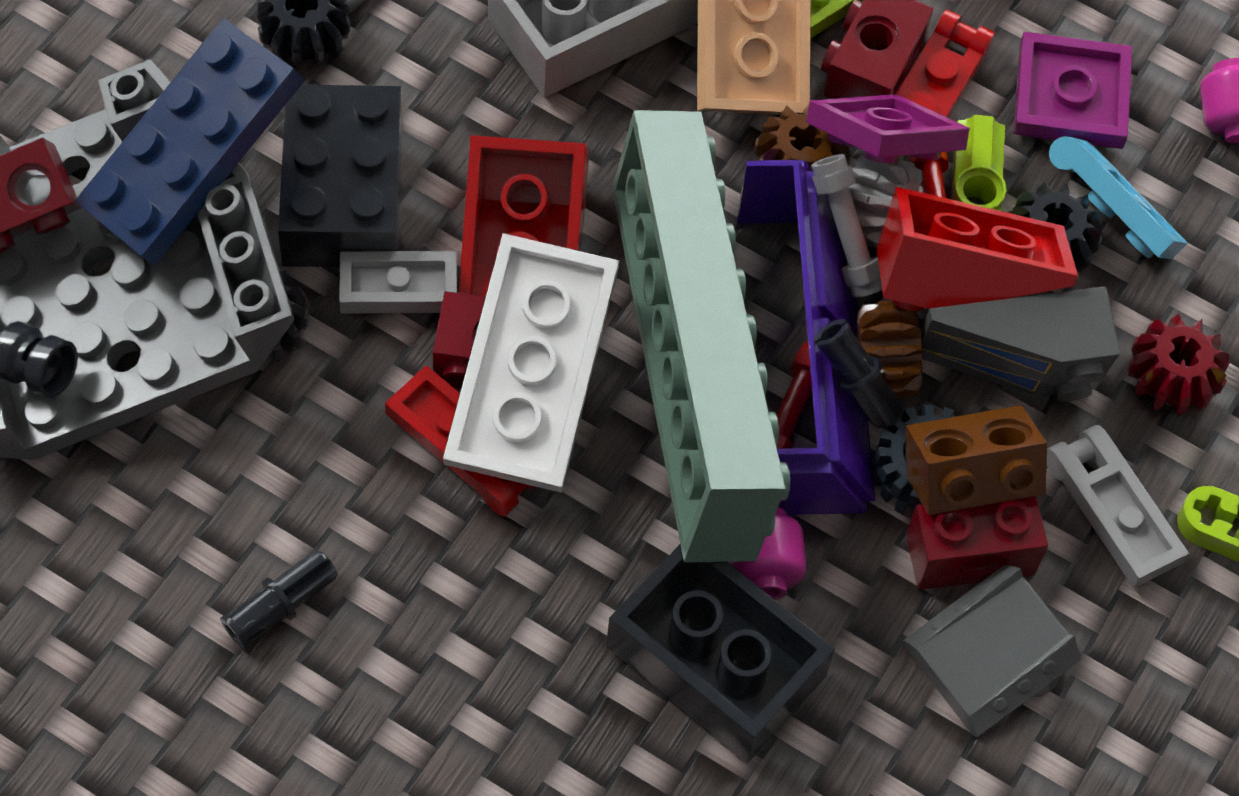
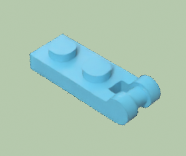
[1049,136,1188,259]

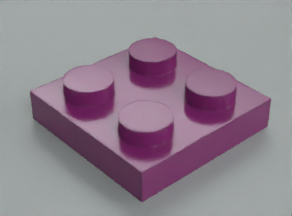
[1013,31,1132,149]
[806,94,970,163]

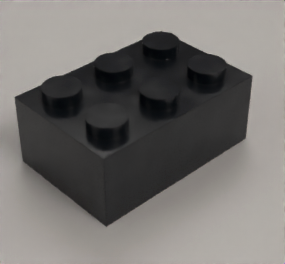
[278,84,402,267]
[606,544,835,764]

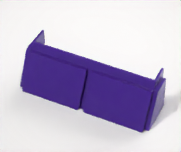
[737,160,876,515]

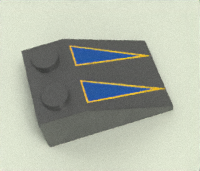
[920,286,1120,401]

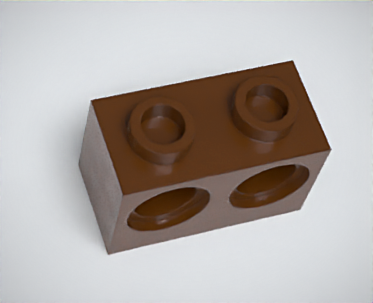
[906,405,1047,515]

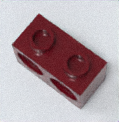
[0,137,82,254]

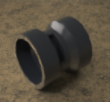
[0,321,78,398]

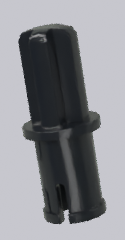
[814,319,903,428]
[220,551,338,650]

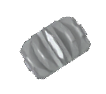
[849,154,923,249]

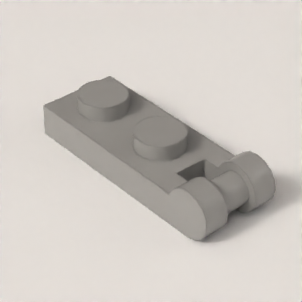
[1047,425,1189,588]

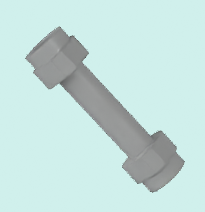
[811,154,882,297]

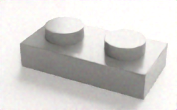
[339,251,457,314]

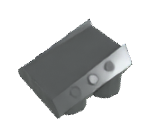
[903,564,1081,737]

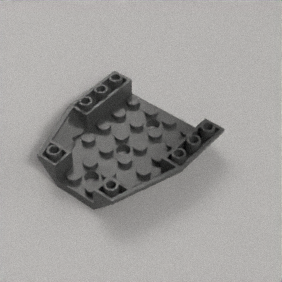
[0,59,295,460]

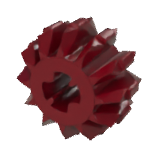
[1127,313,1230,417]

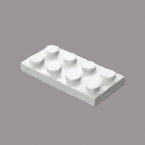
[443,233,619,493]

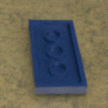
[75,18,306,266]

